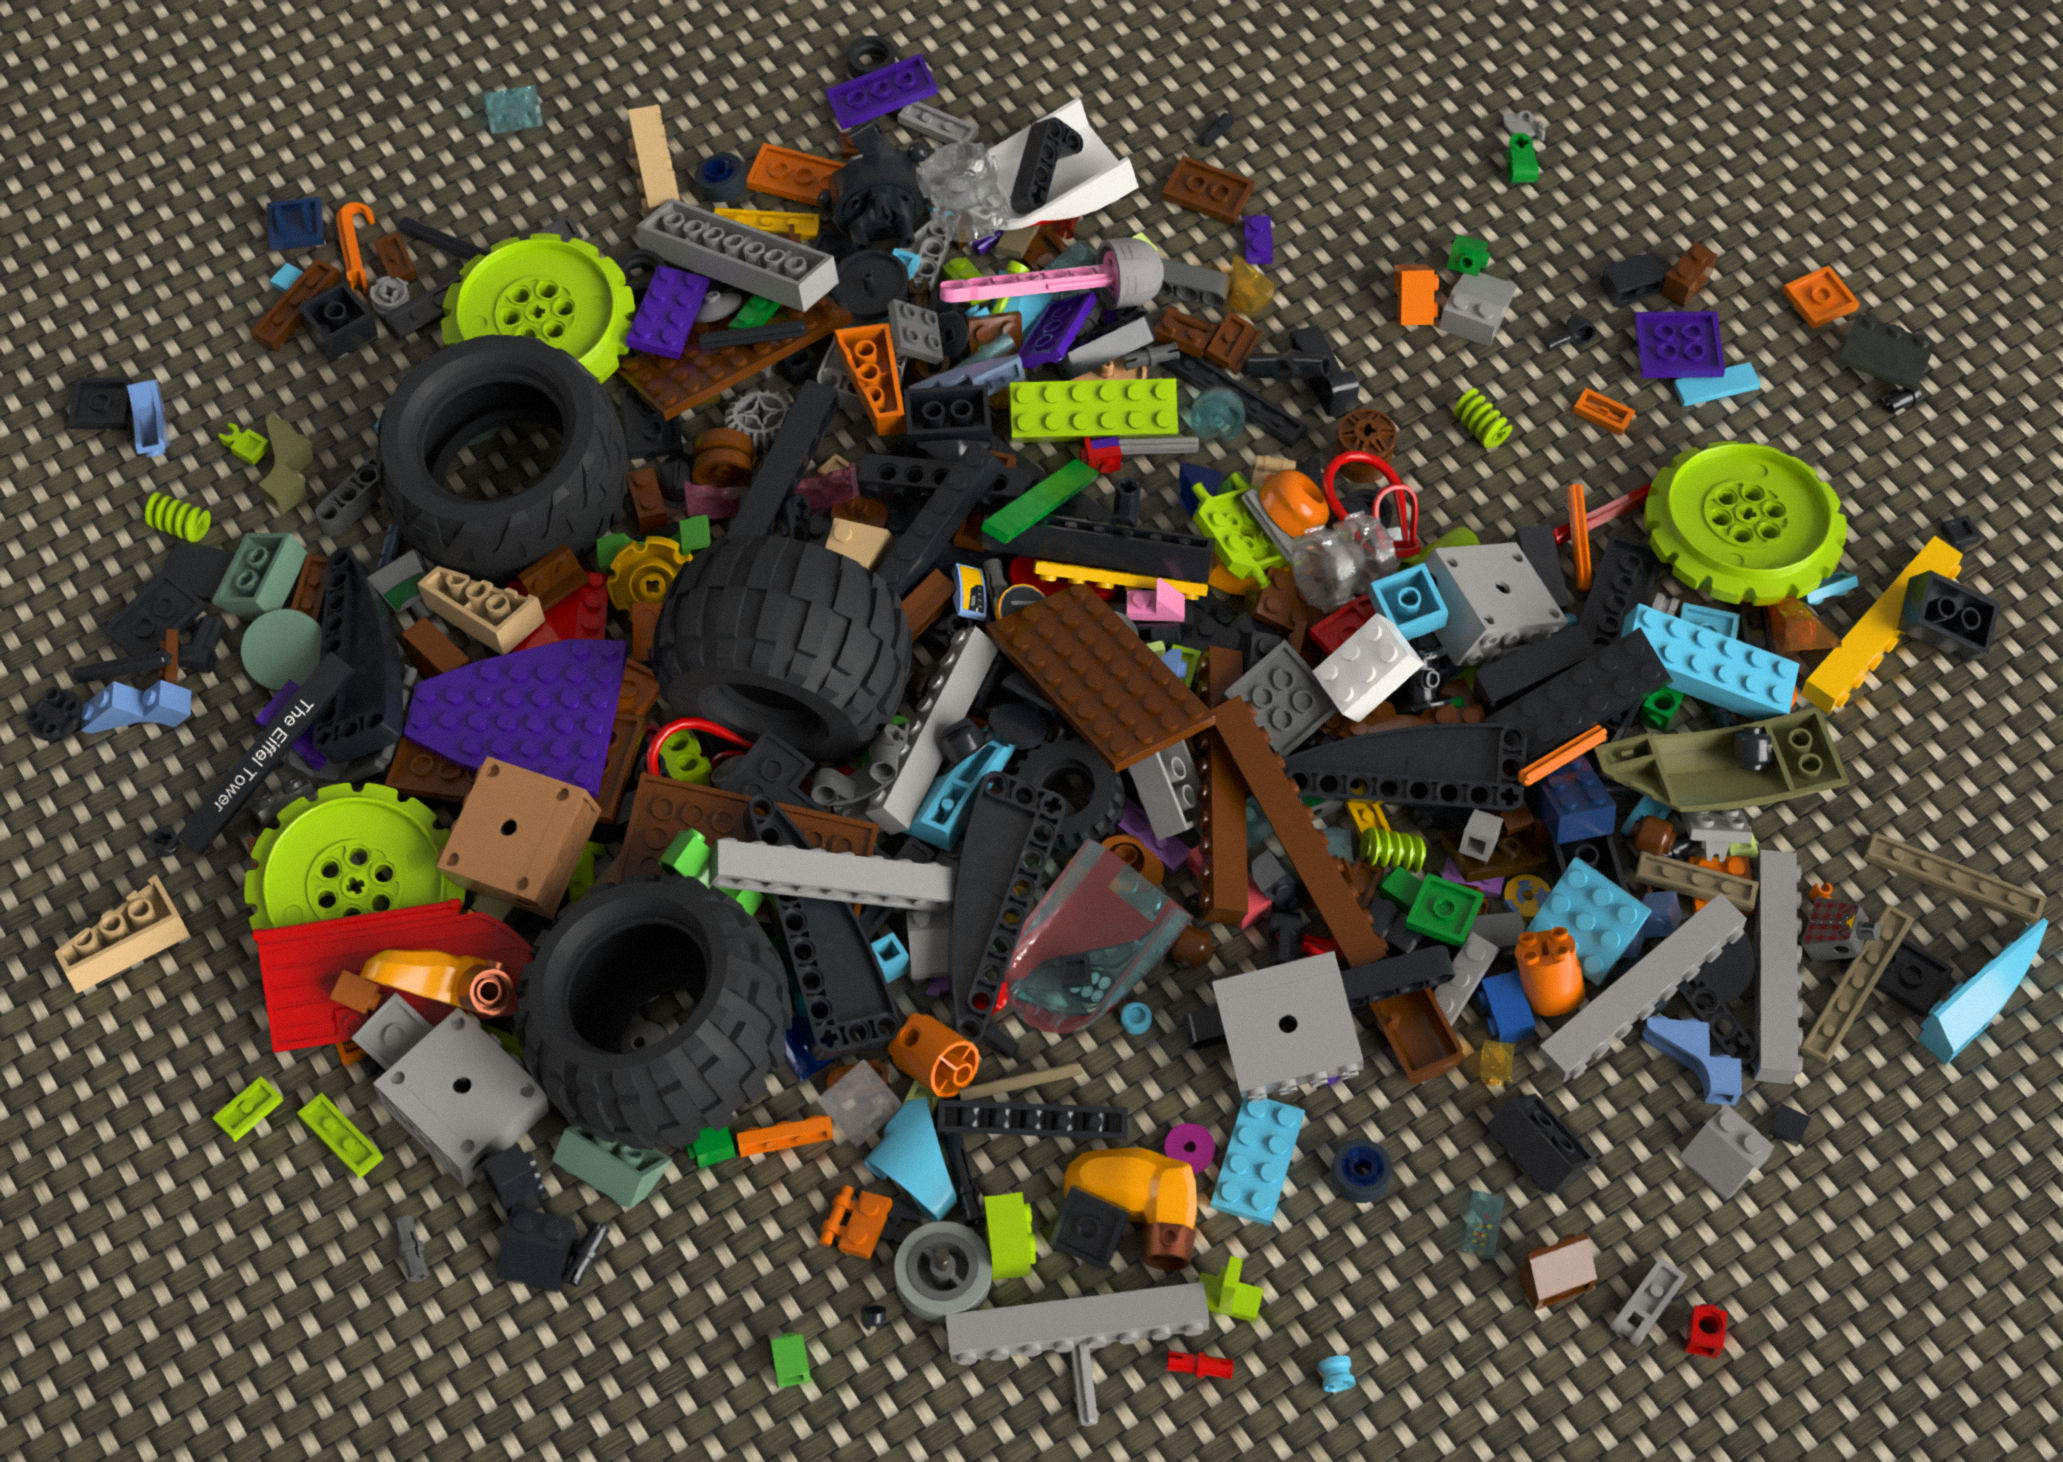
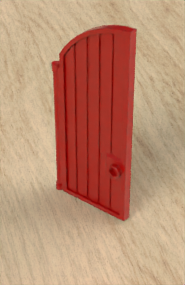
[252,898,534,1053]

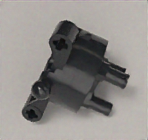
[817,118,939,252]

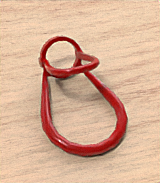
[1322,451,1421,559]
[646,717,754,787]

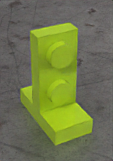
[1199,1256,1264,1323]

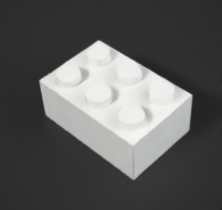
[1312,613,1424,723]

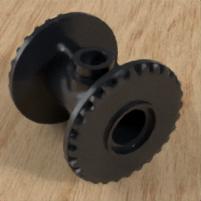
[1394,646,1452,711]

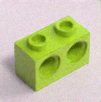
[659,729,712,787]

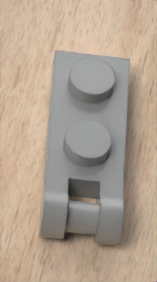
[1610,1257,1687,1347]

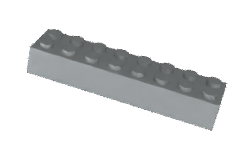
[636,198,839,312]

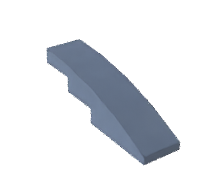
[909,354,1025,396]

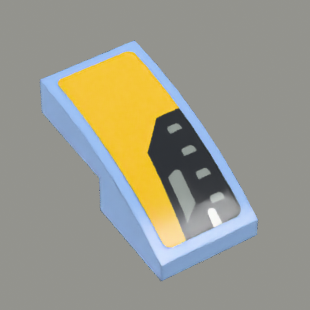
[952,563,987,621]

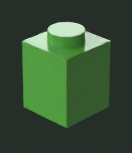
[771,1333,811,1388]

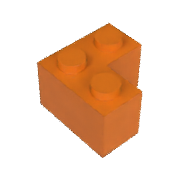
[1394,264,1439,325]

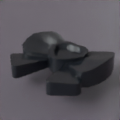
[879,1197,920,1245]

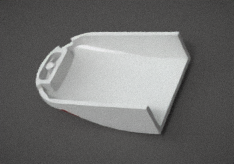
[962,97,1138,230]

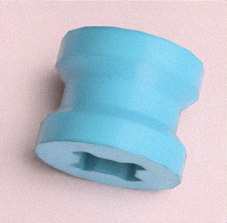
[1318,1356,1355,1392]

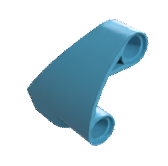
[863,1098,957,1222]

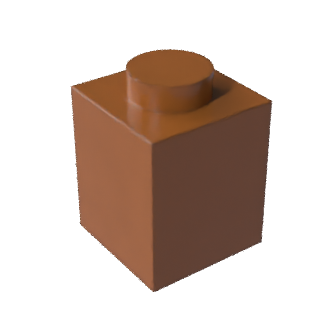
[330,969,382,1015]

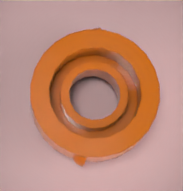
[1259,469,1330,541]

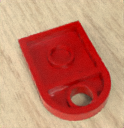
[1309,594,1376,656]

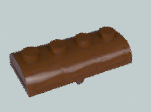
[1369,988,1465,1084]

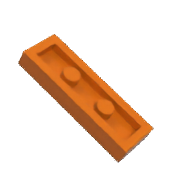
[737,1115,833,1157]

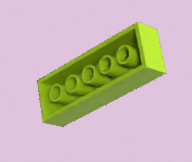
[1008,378,1178,443]

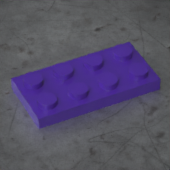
[825,53,938,130]
[626,265,710,360]
[1017,291,1097,369]

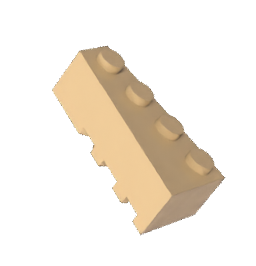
[627,105,680,216]
[825,518,896,572]
[417,566,545,655]
[54,874,189,994]

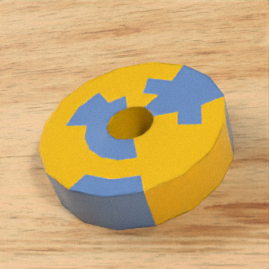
[1503,874,1551,922]

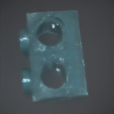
[484,85,543,134]

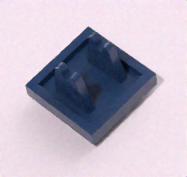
[267,197,325,251]

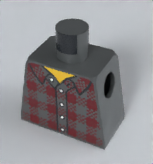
[1802,897,1881,961]

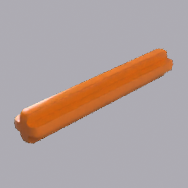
[1567,484,1593,593]
[1517,725,1607,786]

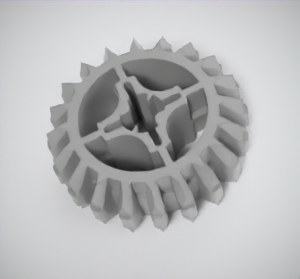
[724,389,794,455]

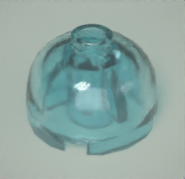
[1190,386,1246,442]

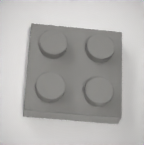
[352,992,434,1071]

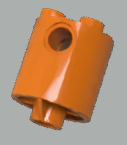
[1514,926,1586,1016]
[888,1013,979,1098]

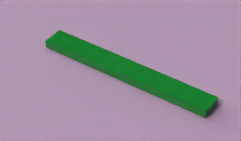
[981,458,1100,544]

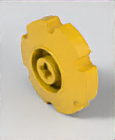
[607,536,693,622]

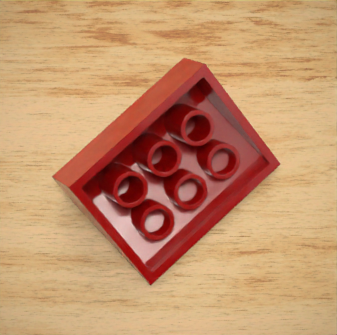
[513,571,610,652]

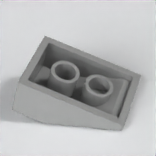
[1439,272,1518,347]

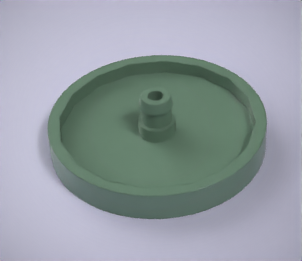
[241,609,322,692]

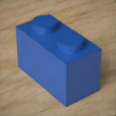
[1476,970,1536,1046]

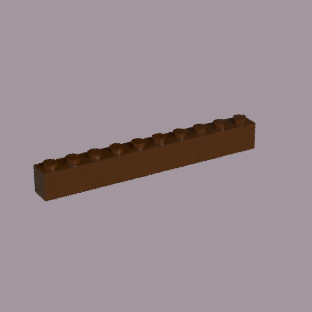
[1196,646,1248,926]
[1211,694,1389,969]

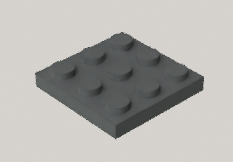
[1221,640,1339,759]

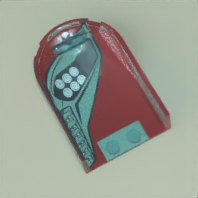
[1004,837,1194,1034]

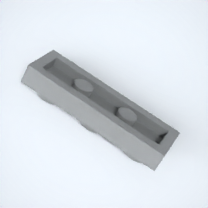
[898,101,978,151]
[1433,932,1500,1027]

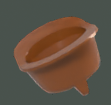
[1097,834,1164,893]

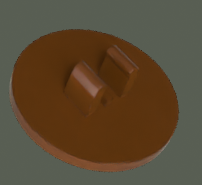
[831,491,888,528]

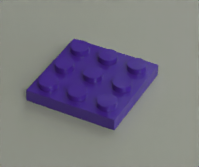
[1634,311,1725,378]

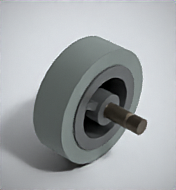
[894,1221,991,1323]

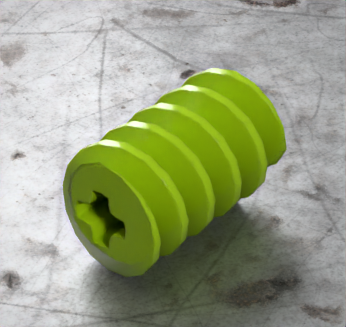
[1454,388,1513,449]
[145,492,211,543]
[1359,827,1426,873]

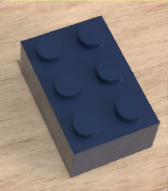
[1524,754,1616,844]

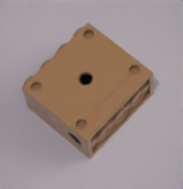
[436,756,602,920]

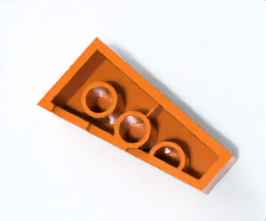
[834,323,906,437]

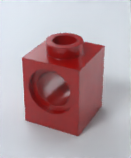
[1685,1304,1727,1359]

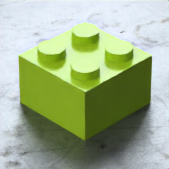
[984,1192,1036,1280]

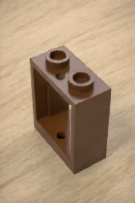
[402,617,471,679]

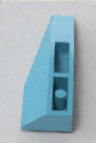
[901,724,1016,852]
[1918,918,2049,1065]

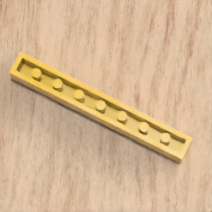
[1800,536,1963,714]

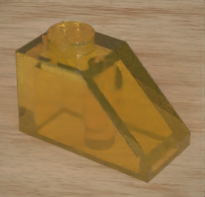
[1231,254,1275,319]

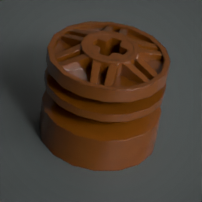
[1334,409,1397,483]

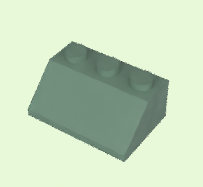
[211,533,308,622]
[552,1123,672,1208]

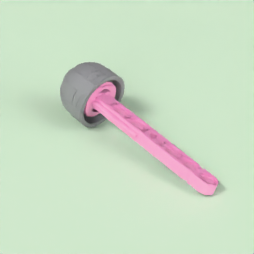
[940,238,1164,310]

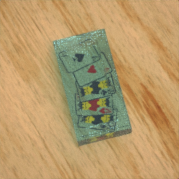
[1461,1190,1505,1259]

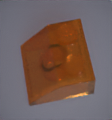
[1769,595,1842,651]

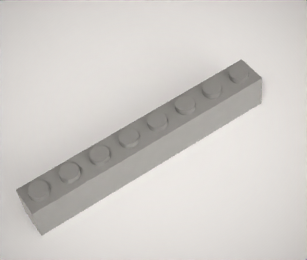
[865,626,999,835]
[708,838,954,913]
[1754,849,1803,1085]
[1538,893,1747,1082]
[946,1282,1209,1365]

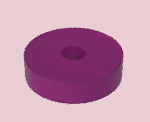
[1164,1123,1215,1175]

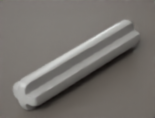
[1118,436,1199,455]
[1241,489,1301,562]
[1070,1344,1098,1426]

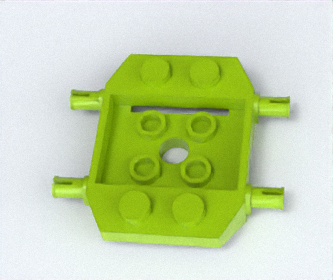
[1191,472,1308,589]

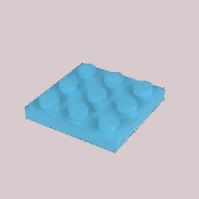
[1525,857,1652,986]

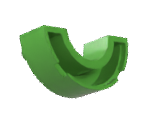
[596,515,711,584]
[658,828,765,916]

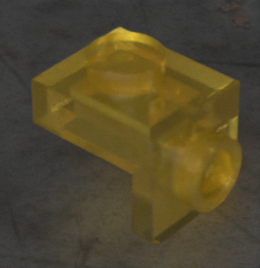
[1478,1040,1515,1087]

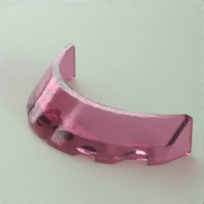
[684,463,859,519]

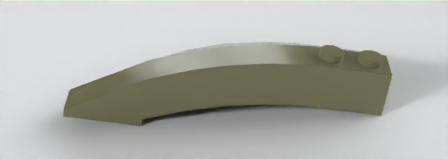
[1594,707,1849,812]

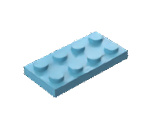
[1210,1099,1305,1227]

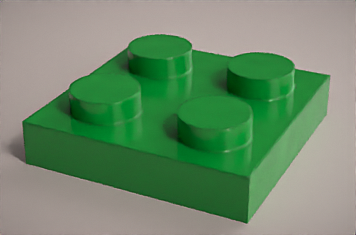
[1405,873,1485,948]

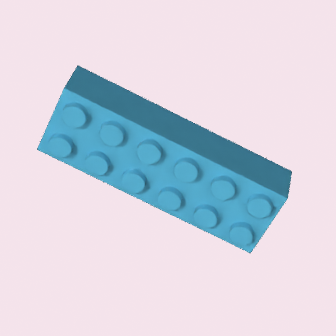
[1620,603,1799,721]

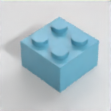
[1369,563,1449,641]

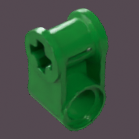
[1505,133,1539,184]

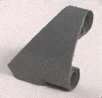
[811,723,910,806]

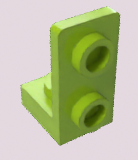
[568,841,606,904]

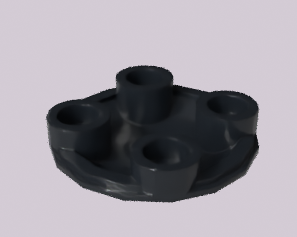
[25,687,82,741]

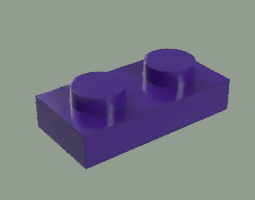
[1243,216,1273,264]

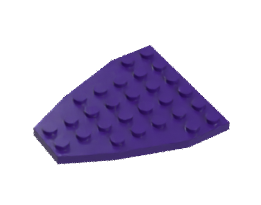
[403,639,629,798]

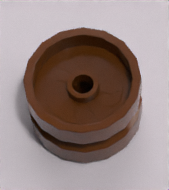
[692,428,754,495]

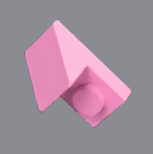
[1126,578,1185,622]

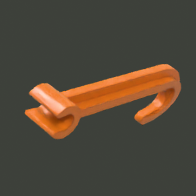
[336,202,375,294]

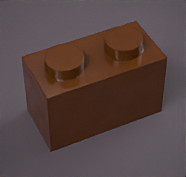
[1660,242,1718,308]
[626,467,667,535]

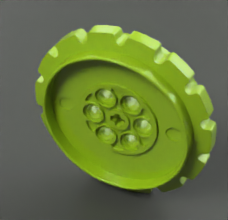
[441,233,636,384]
[1644,441,1847,606]
[244,783,466,930]

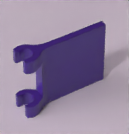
[255,679,327,771]

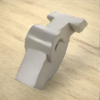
[1504,110,1545,141]

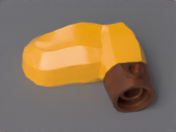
[359,949,515,1016]
[1063,1147,1197,1271]

